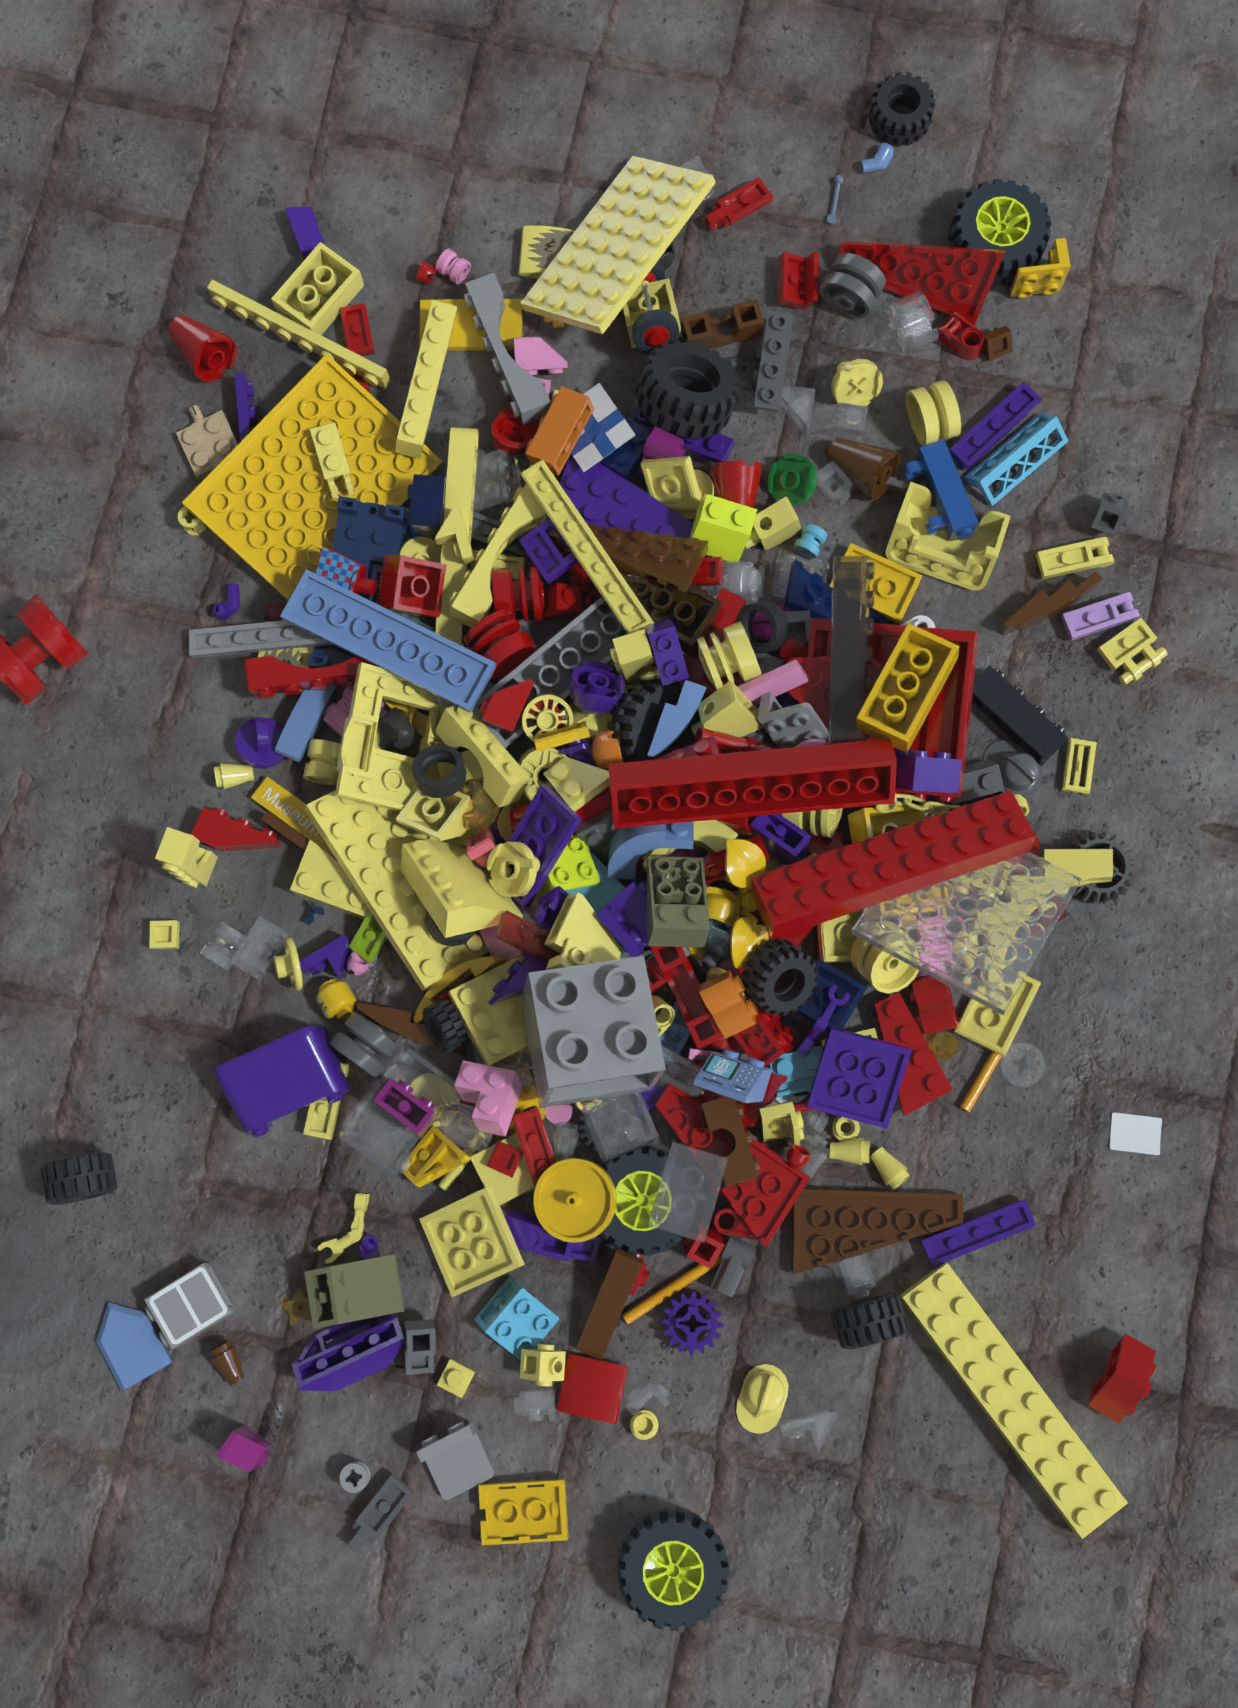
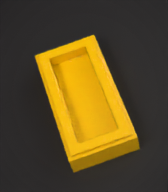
[533,722,590,752]

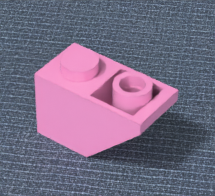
[514,336,568,375]

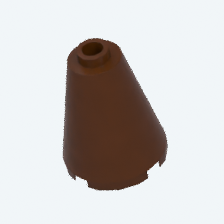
[825,438,901,500]

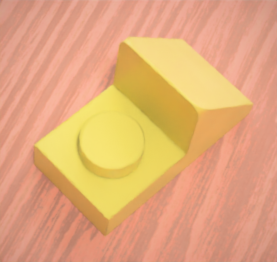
[435,505,475,565]

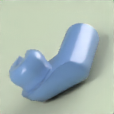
[861,143,894,173]

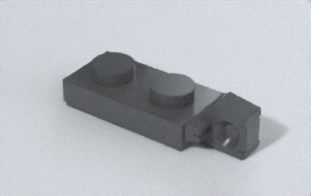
[348,1474,415,1552]

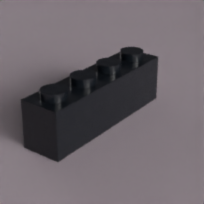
[972,665,1069,767]

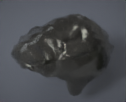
[378,707,416,758]

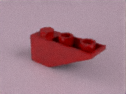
[544,583,602,621]
[190,807,282,852]

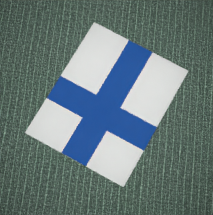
[571,383,635,472]

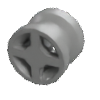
[340,1461,371,1493]

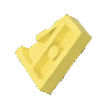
[543,757,610,812]

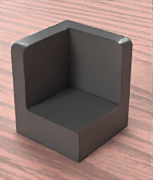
[784,611,811,650]

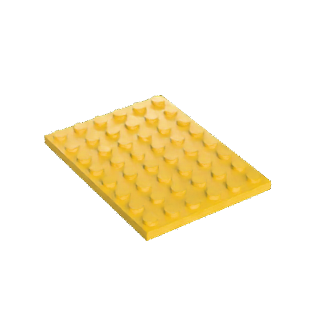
[182,354,443,601]

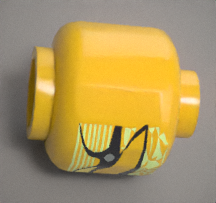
[316,979,357,1021]

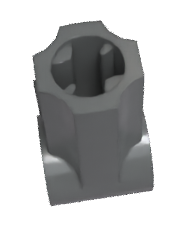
[710,1236,756,1297]

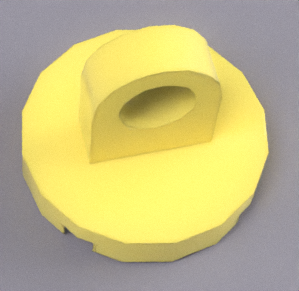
[831,359,883,409]

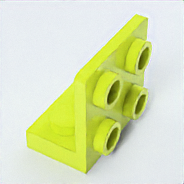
[537,834,600,899]

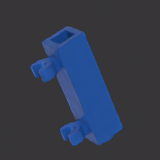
[903,440,978,541]

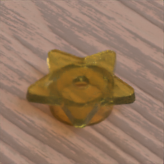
[282,1289,312,1326]

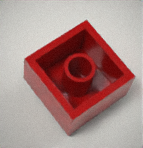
[378,555,446,618]

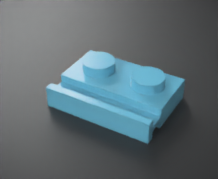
[769,1045,823,1097]

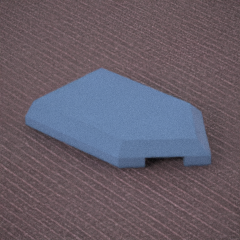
[96,1302,173,1392]

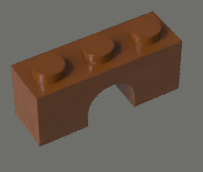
[681,299,764,349]
[698,1097,760,1189]

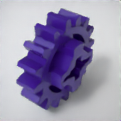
[662,1291,723,1355]

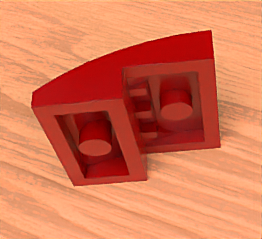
[557,1353,628,1424]

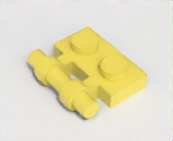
[1097,618,1168,685]

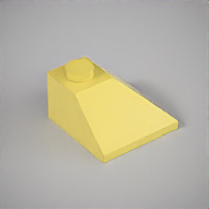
[396,778,478,841]

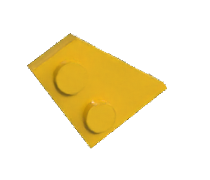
[398,1125,471,1188]

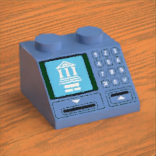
[693,1048,772,1103]

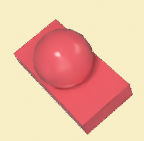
[466,827,497,868]

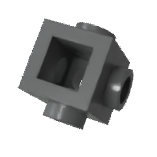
[1089,492,1131,536]

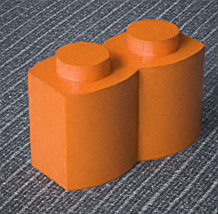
[699,971,758,1038]

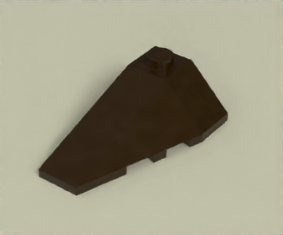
[602,574,722,658]

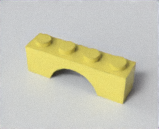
[610,629,658,686]
[435,706,531,808]
[155,827,218,888]

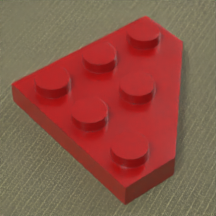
[786,654,884,734]

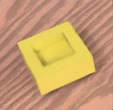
[149,920,180,949]
[437,1359,476,1398]

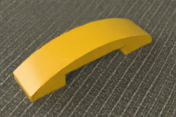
[413,955,508,1024]

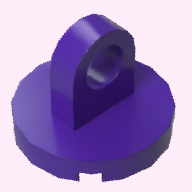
[235,717,284,769]

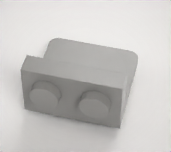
[758,692,831,749]
[417,1421,494,1500]

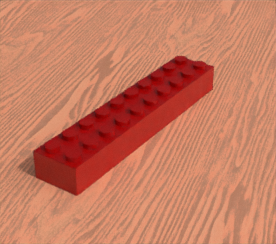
[608,739,897,829]
[751,790,1036,940]

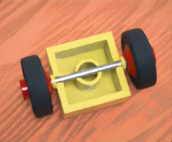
[623,260,682,353]

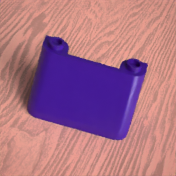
[213,1026,351,1138]

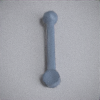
[827,175,844,226]

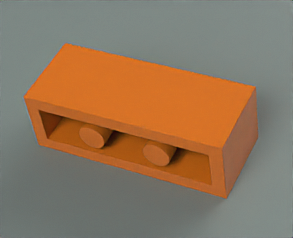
[525,386,594,476]

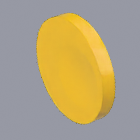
[534,1158,617,1243]

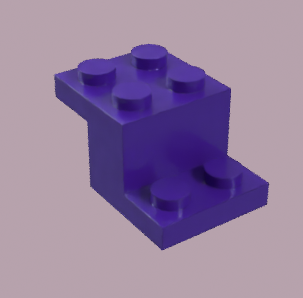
[596,875,648,957]

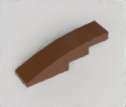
[999,571,1103,635]
[357,1003,465,1056]

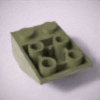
[646,856,710,947]
[304,1254,405,1329]

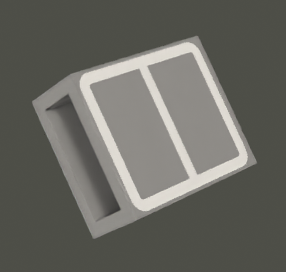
[145,1263,237,1349]

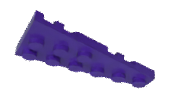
[560,454,693,538]

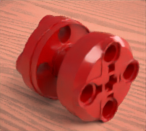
[0,595,89,705]

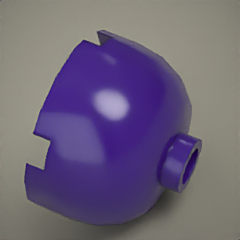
[569,661,625,715]

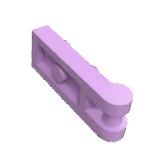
[1061,592,1140,641]

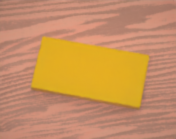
[419,299,523,351]

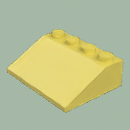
[401,839,523,938]

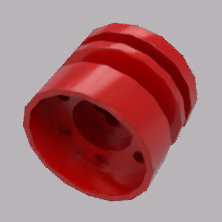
[492,565,545,622]
[464,609,536,680]

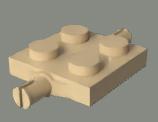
[176,405,239,480]

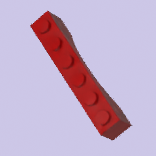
[245,655,378,699]

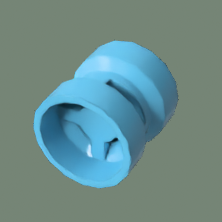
[793,523,828,560]

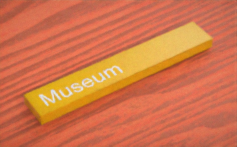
[251,776,337,860]

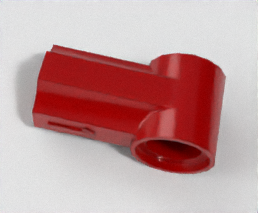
[712,1208,757,1241]

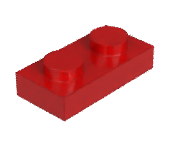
[340,303,375,357]

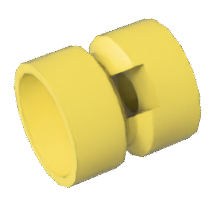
[303,739,341,785]

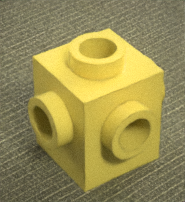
[519,1344,566,1386]

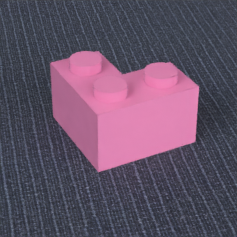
[454,1061,523,1137]

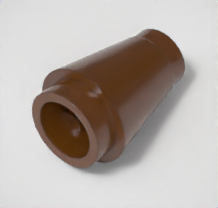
[209,1340,245,1385]

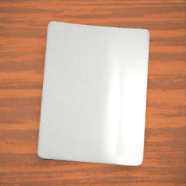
[1110,1112,1162,1155]

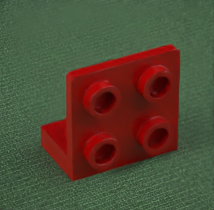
[733,1005,798,1067]

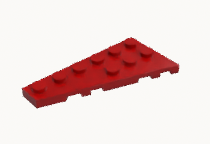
[837,241,1006,325]

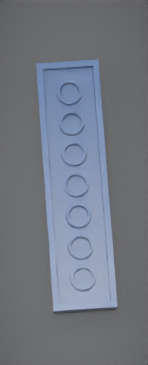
[280,569,496,713]

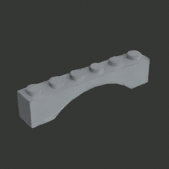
[463,273,551,425]

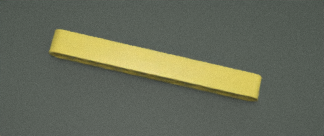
[435,427,478,647]

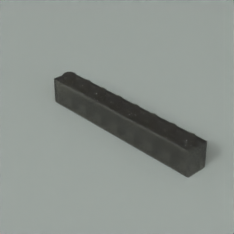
[829,556,875,744]

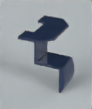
[302,902,324,925]

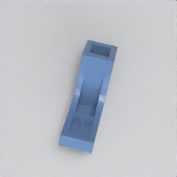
[608,822,694,879]

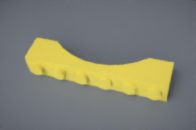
[395,300,457,459]
[448,485,547,628]

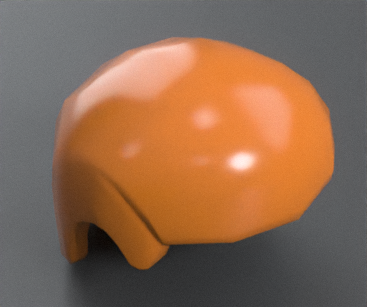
[592,730,624,771]

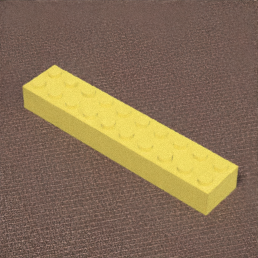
[900,1263,1128,1539]

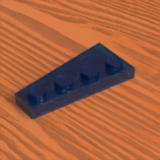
[784,559,886,624]

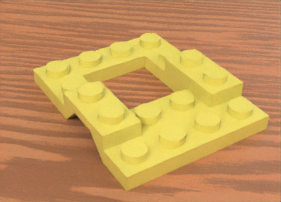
[335,662,456,812]

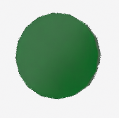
[767,453,817,507]

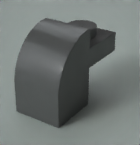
[403,1319,436,1375]

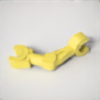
[318,1193,370,1264]

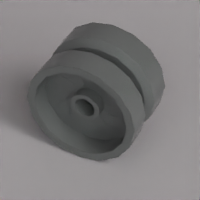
[819,253,886,319]
[329,1012,401,1079]

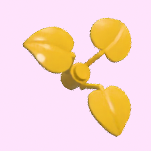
[724,839,769,968]

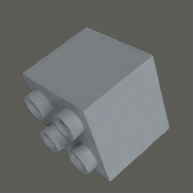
[521,956,666,1108]

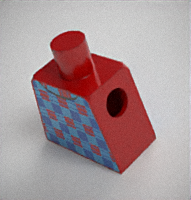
[315,546,377,596]

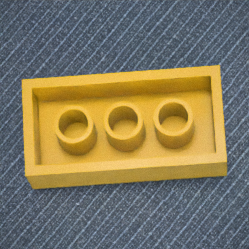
[857,623,959,753]

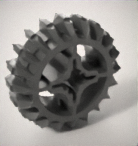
[1070,831,1137,905]

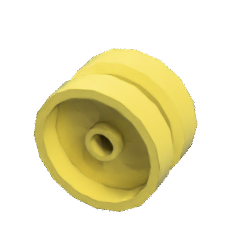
[906,380,961,446]
[850,921,923,993]

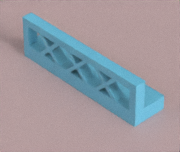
[965,412,1068,506]

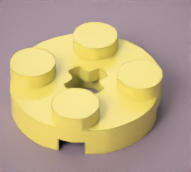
[487,842,540,897]

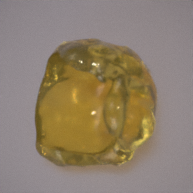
[461,779,500,832]

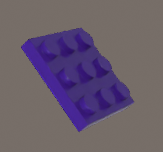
[806,1026,912,1129]

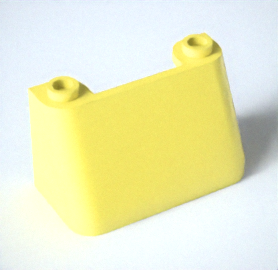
[886,482,1011,591]

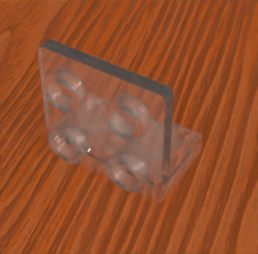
[473,449,522,512]

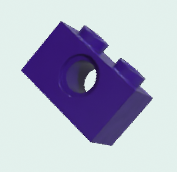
[644,619,689,686]

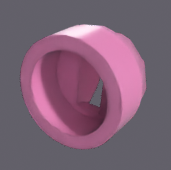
[346,952,371,976]

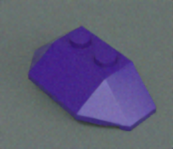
[292,1314,406,1391]

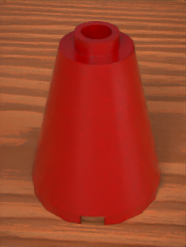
[168,315,237,382]
[709,460,762,508]

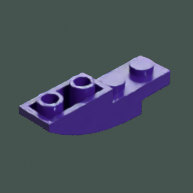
[628,406,735,463]
[501,1209,602,1263]

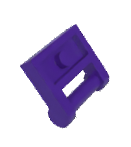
[519,518,579,584]

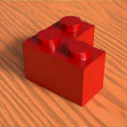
[1088,1333,1156,1423]

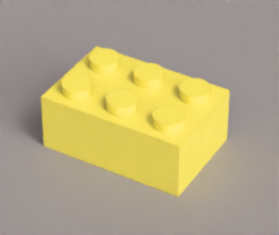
[271,242,364,335]

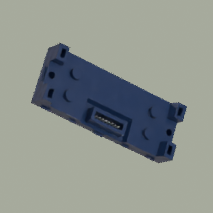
[308,496,408,668]

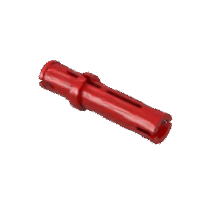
[695,727,776,753]

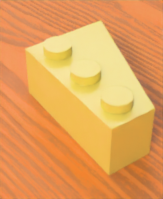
[290,840,369,919]

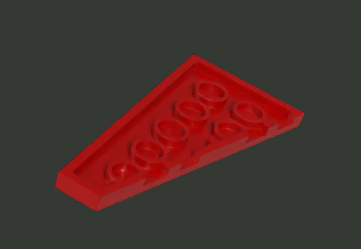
[654,1082,810,1249]

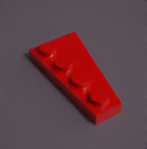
[873,992,953,1116]

